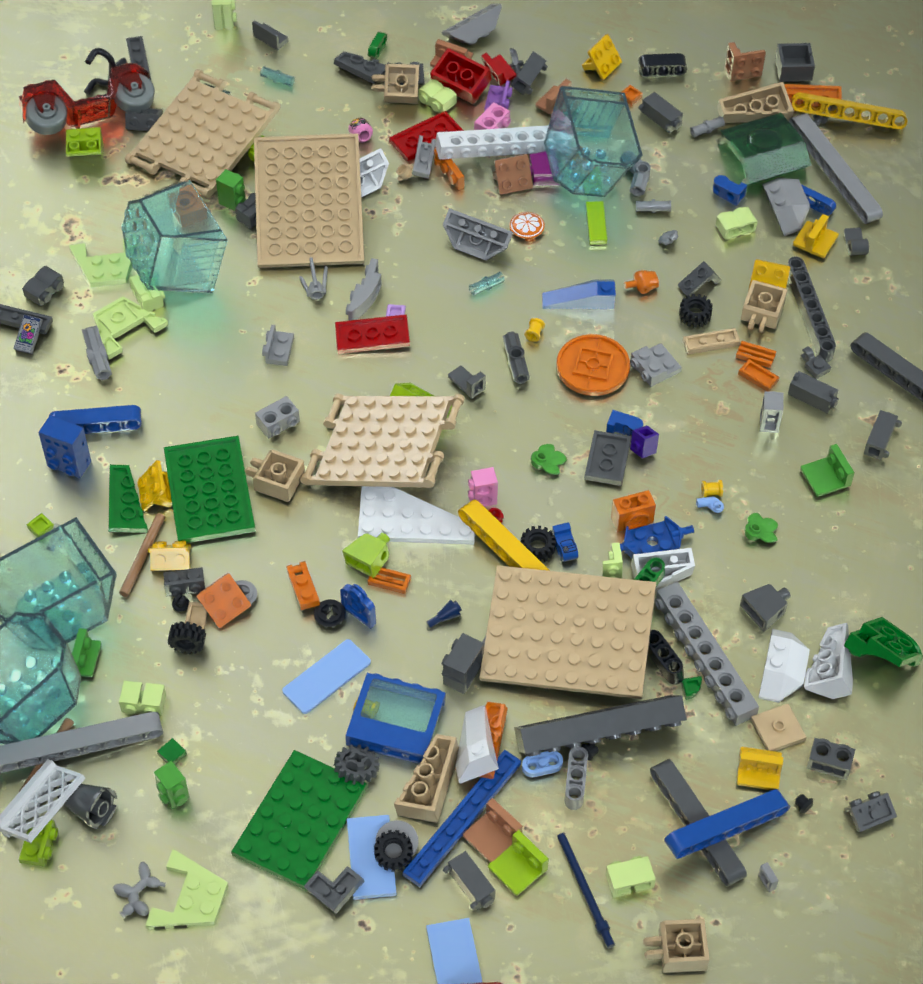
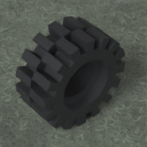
[679,293,713,328]
[521,526,556,562]
[168,621,206,654]
[374,830,413,872]

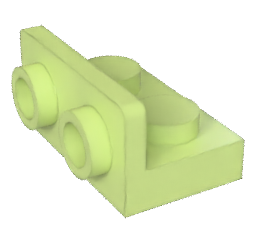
[602,542,623,578]

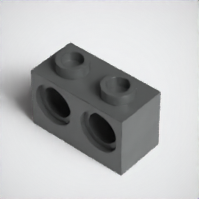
[806,738,855,780]

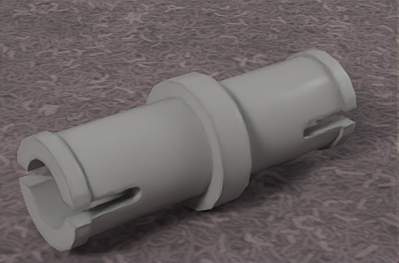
[690,116,725,138]
[636,199,671,213]

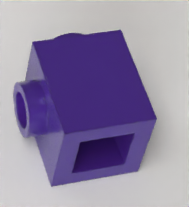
[630,426,659,458]

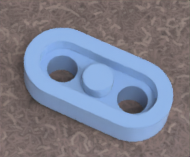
[522,751,563,777]

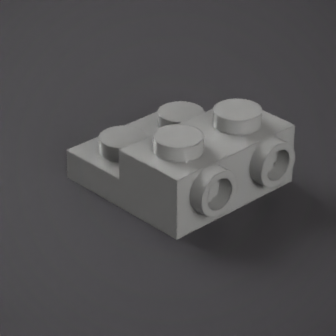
[630,343,682,387]

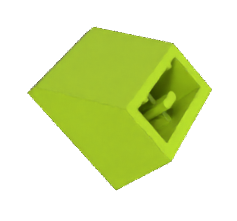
[66,127,103,157]

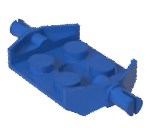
[620,516,694,559]

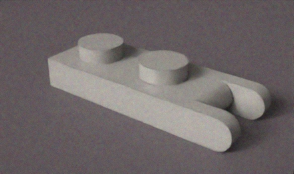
[412,135,436,179]

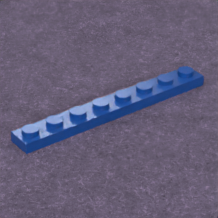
[403,750,521,887]

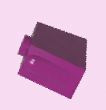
[529,149,562,186]

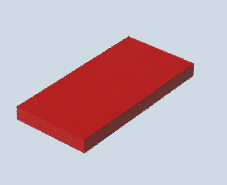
[389,111,464,162]
[335,314,410,354]

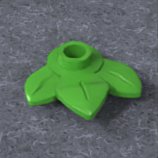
[531,444,567,475]
[744,513,778,543]

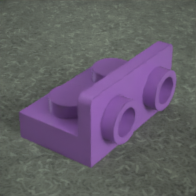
[484,80,513,111]

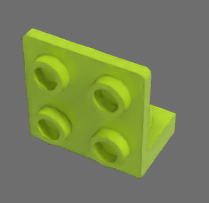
[488,830,549,896]

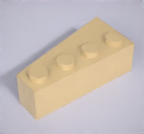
[717,82,794,123]
[394,734,459,823]

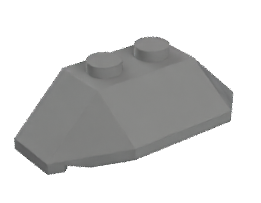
[442,3,502,45]
[762,178,810,236]
[443,208,514,261]

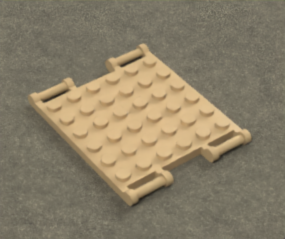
[125,69,280,199]
[300,393,465,488]

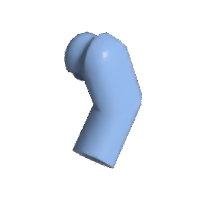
[696,497,724,513]

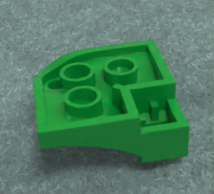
[844,617,923,667]

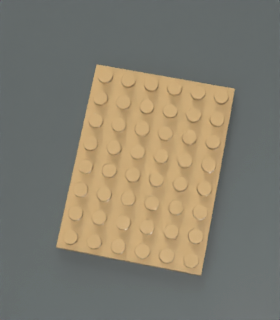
[254,133,364,268]
[479,565,656,699]

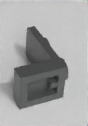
[678,261,721,296]
[448,366,486,399]

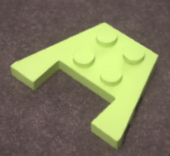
[69,237,139,288]
[93,296,168,360]
[145,849,228,929]

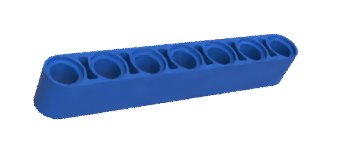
[664,789,790,859]

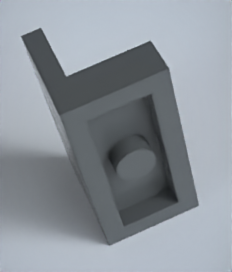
[252,20,288,51]

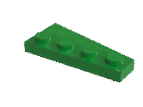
[108,464,148,533]

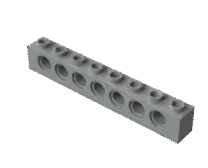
[654,582,759,726]

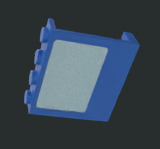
[345,673,446,764]

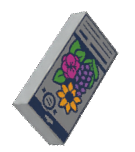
[13,315,43,354]

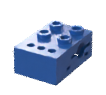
[38,415,91,478]

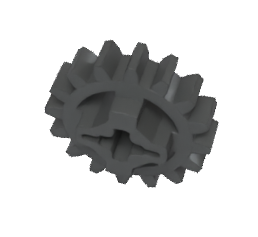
[334,745,380,785]

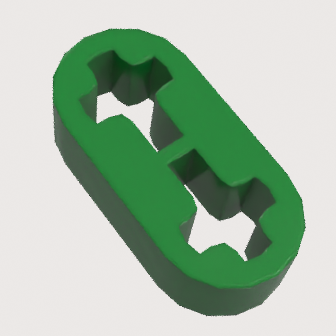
[368,32,387,59]

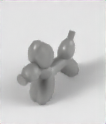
[113,862,166,918]

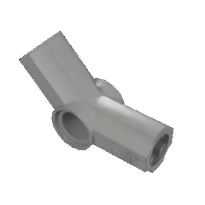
[622,151,651,197]
[82,326,112,380]

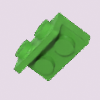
[69,628,102,677]

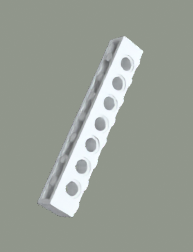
[435,124,573,160]

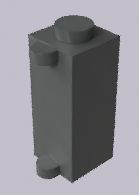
[510,51,548,95]
[638,92,683,133]
[788,371,839,413]
[864,410,902,460]
[443,851,496,911]

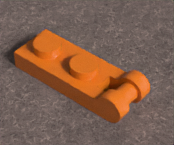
[434,148,464,190]
[286,561,320,610]

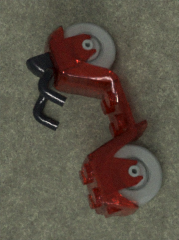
[19,48,155,135]

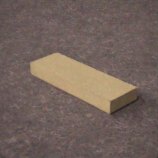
[682,328,740,355]

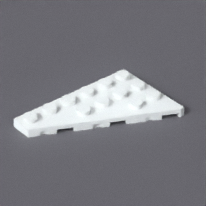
[358,486,475,545]

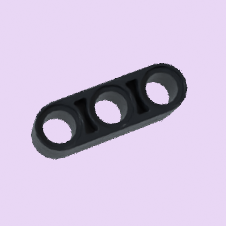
[638,53,687,77]
[648,630,684,684]

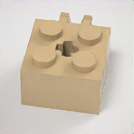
[371,64,419,104]
[741,280,788,333]
[245,449,305,502]
[643,919,710,973]

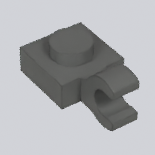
[801,346,831,379]

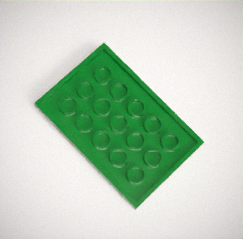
[163,435,256,543]
[231,750,368,891]

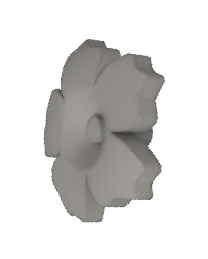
[658,230,678,246]

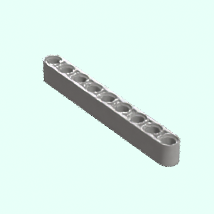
[789,113,883,224]
[0,712,163,773]

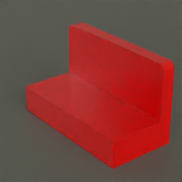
[481,52,516,86]

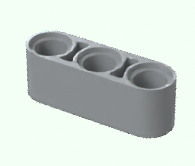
[564,746,588,810]

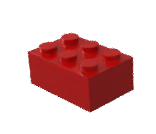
[430,48,492,105]

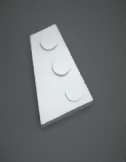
[631,548,695,591]

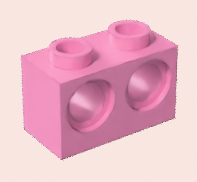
[474,102,511,130]
[468,467,498,507]

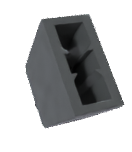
[740,584,791,632]

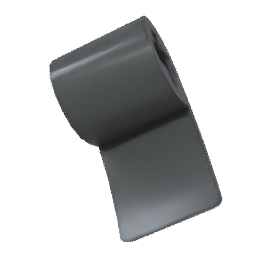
[844,228,869,256]

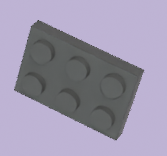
[584,430,631,486]

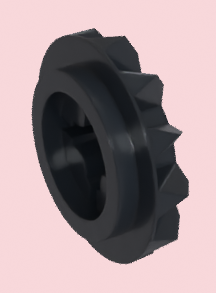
[314,599,346,628]

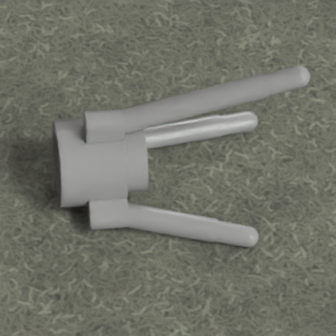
[299,257,328,300]

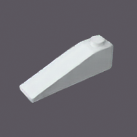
[804,623,853,699]

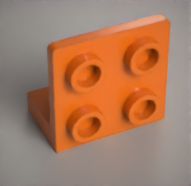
[195,573,251,628]

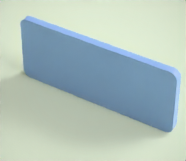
[282,639,371,714]

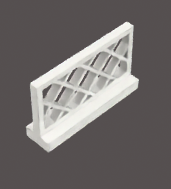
[0,759,85,843]

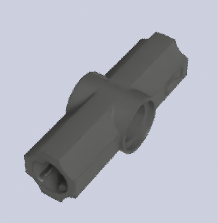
[503,331,530,384]

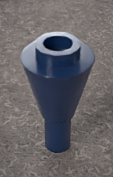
[426,599,462,628]

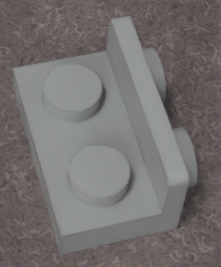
[262,325,294,366]

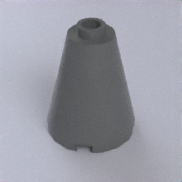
[57,781,117,829]

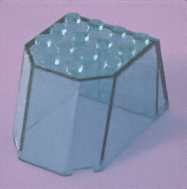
[544,86,643,197]
[121,180,228,293]
[0,517,117,650]
[0,612,81,744]

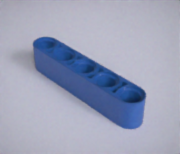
[49,405,141,434]

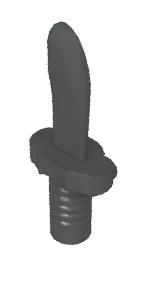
[510,48,524,75]
[813,106,832,126]

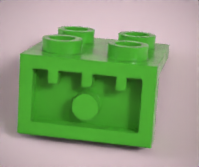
[800,444,855,497]

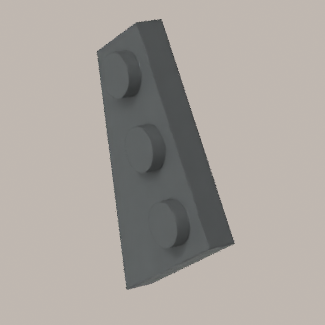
[334,52,393,84]

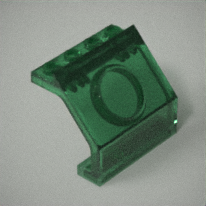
[717,113,812,185]

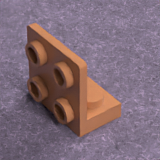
[724,42,766,81]
[463,798,523,863]

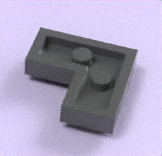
[304,866,365,914]

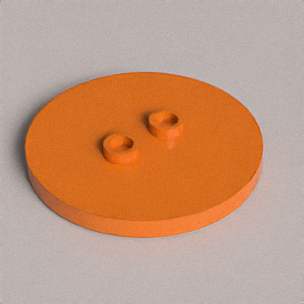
[556,334,630,396]

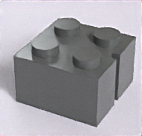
[775,43,815,82]
[441,633,484,694]

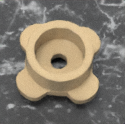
[396,164,413,181]

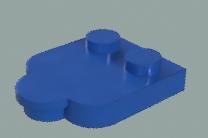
[340,584,376,629]

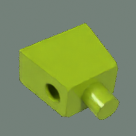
[342,532,390,578]

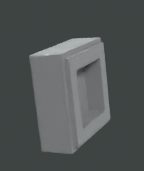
[758,862,778,892]

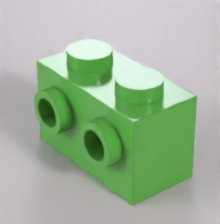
[216,169,246,211]
[154,761,190,809]

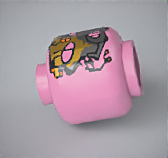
[348,118,373,143]

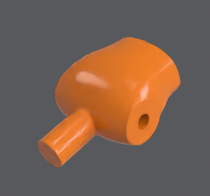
[624,270,659,294]

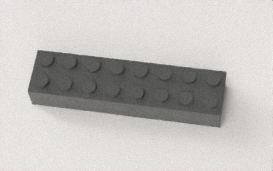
[514,695,687,756]

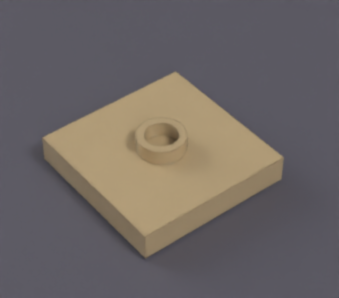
[751,704,807,751]

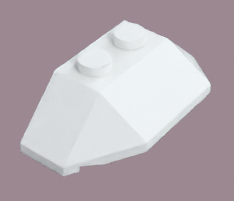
[360,148,389,198]
[758,629,810,703]

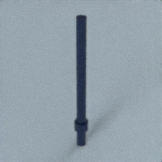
[557,833,615,949]

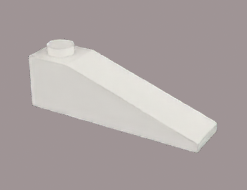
[455,705,499,784]

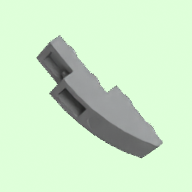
[346,258,382,321]

